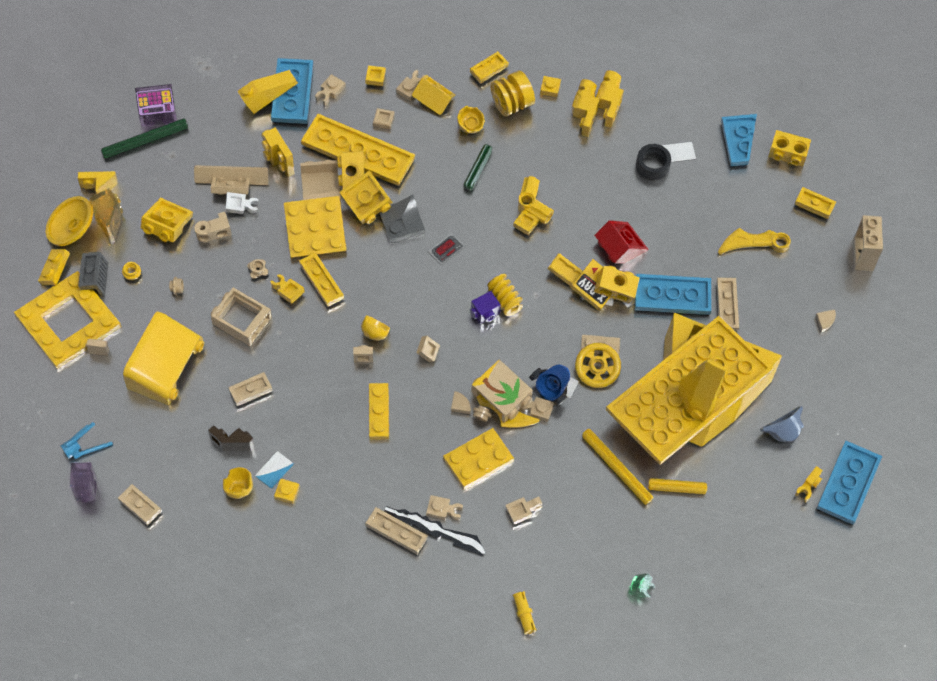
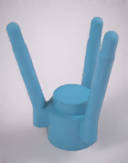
[60,422,113,459]

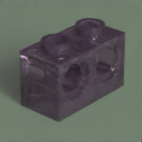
[70,462,97,503]

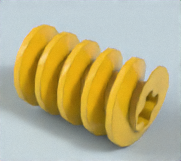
[487,274,523,317]

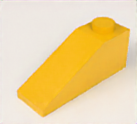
[238,70,298,114]

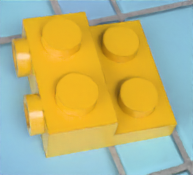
[261,127,295,177]
[339,171,393,224]
[141,197,193,243]

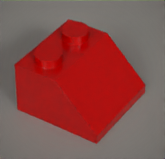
[594,220,649,264]

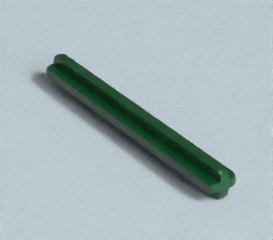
[101,118,188,158]

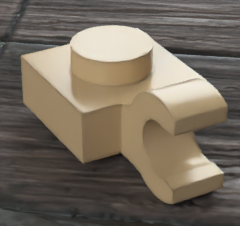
[506,497,542,524]

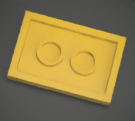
[443,428,514,490]

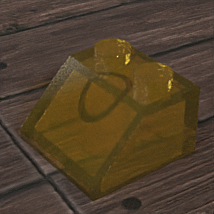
[89,188,123,244]

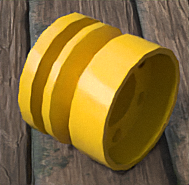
[490,70,535,117]

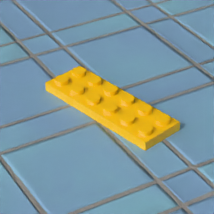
[301,114,415,186]

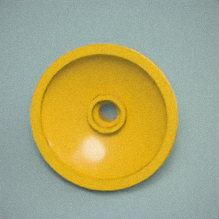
[45,196,93,246]

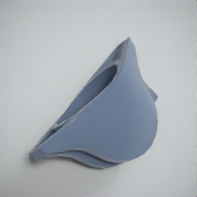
[760,406,804,442]

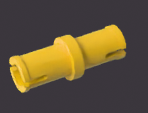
[512,591,537,635]

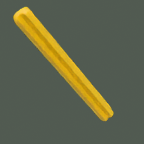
[582,429,653,505]

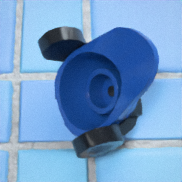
[529,364,570,407]

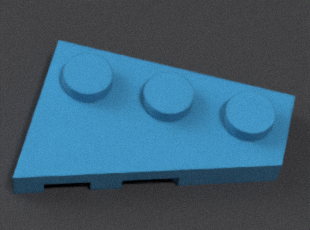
[721,114,757,166]

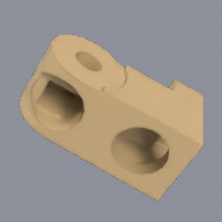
[194,212,232,242]

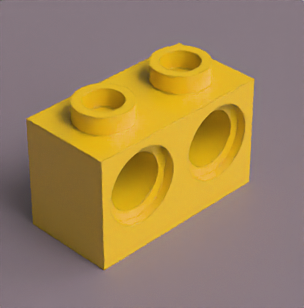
[768,130,811,167]

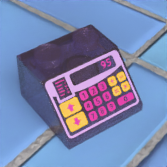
[135,84,177,126]

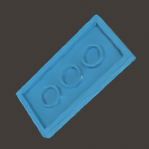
[271,58,313,124]
[635,274,711,315]
[816,441,882,525]

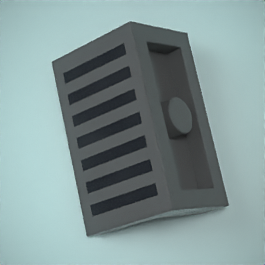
[78,252,108,296]

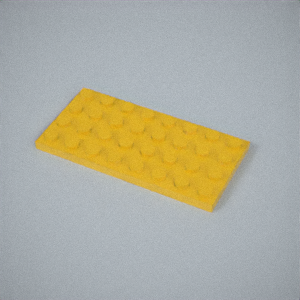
[606,316,773,465]

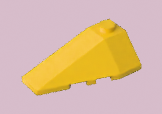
[678,359,727,421]

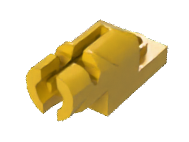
[596,70,624,128]
[572,79,600,137]

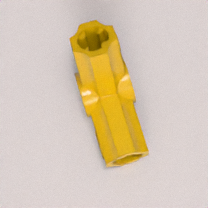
[518,176,554,225]

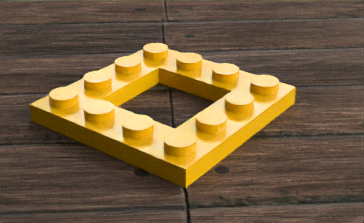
[14,271,122,369]

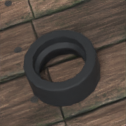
[636,144,672,180]

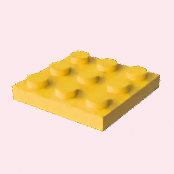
[284,196,347,259]

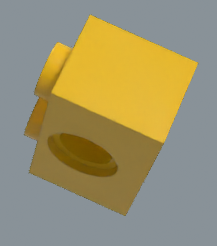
[338,152,364,189]
[594,266,640,304]

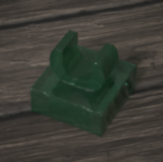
[628,573,655,598]

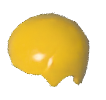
[457,106,485,134]
[361,315,390,341]
[223,467,253,499]

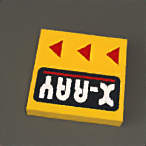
[570,259,620,311]

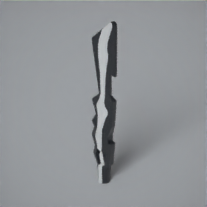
[384,506,485,556]

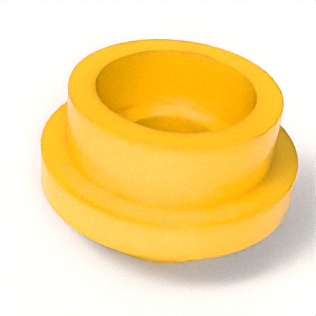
[122,262,141,280]

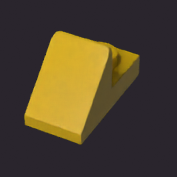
[78,171,118,200]

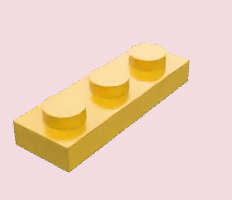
[299,252,344,307]
[369,383,389,440]

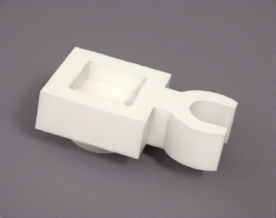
[225,192,258,214]

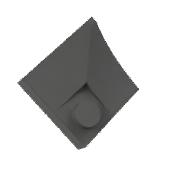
[378,195,425,243]

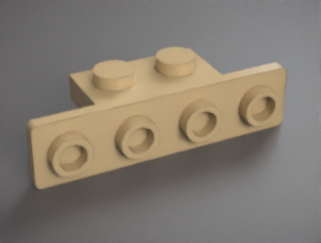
[194,165,269,195]

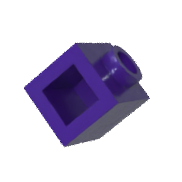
[470,291,501,324]

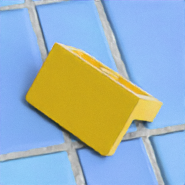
[412,75,456,115]

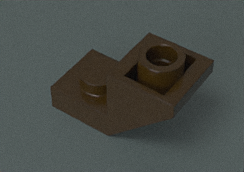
[208,425,254,451]

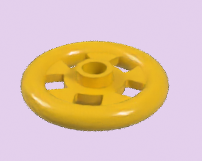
[575,343,621,388]

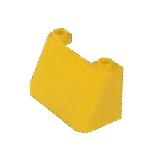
[123,311,204,406]

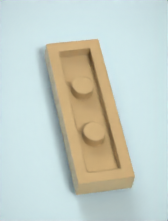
[716,278,739,331]
[365,507,428,555]

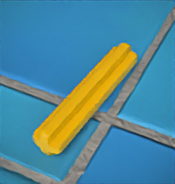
[648,478,707,494]

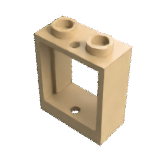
[854,215,883,271]
[211,287,272,346]

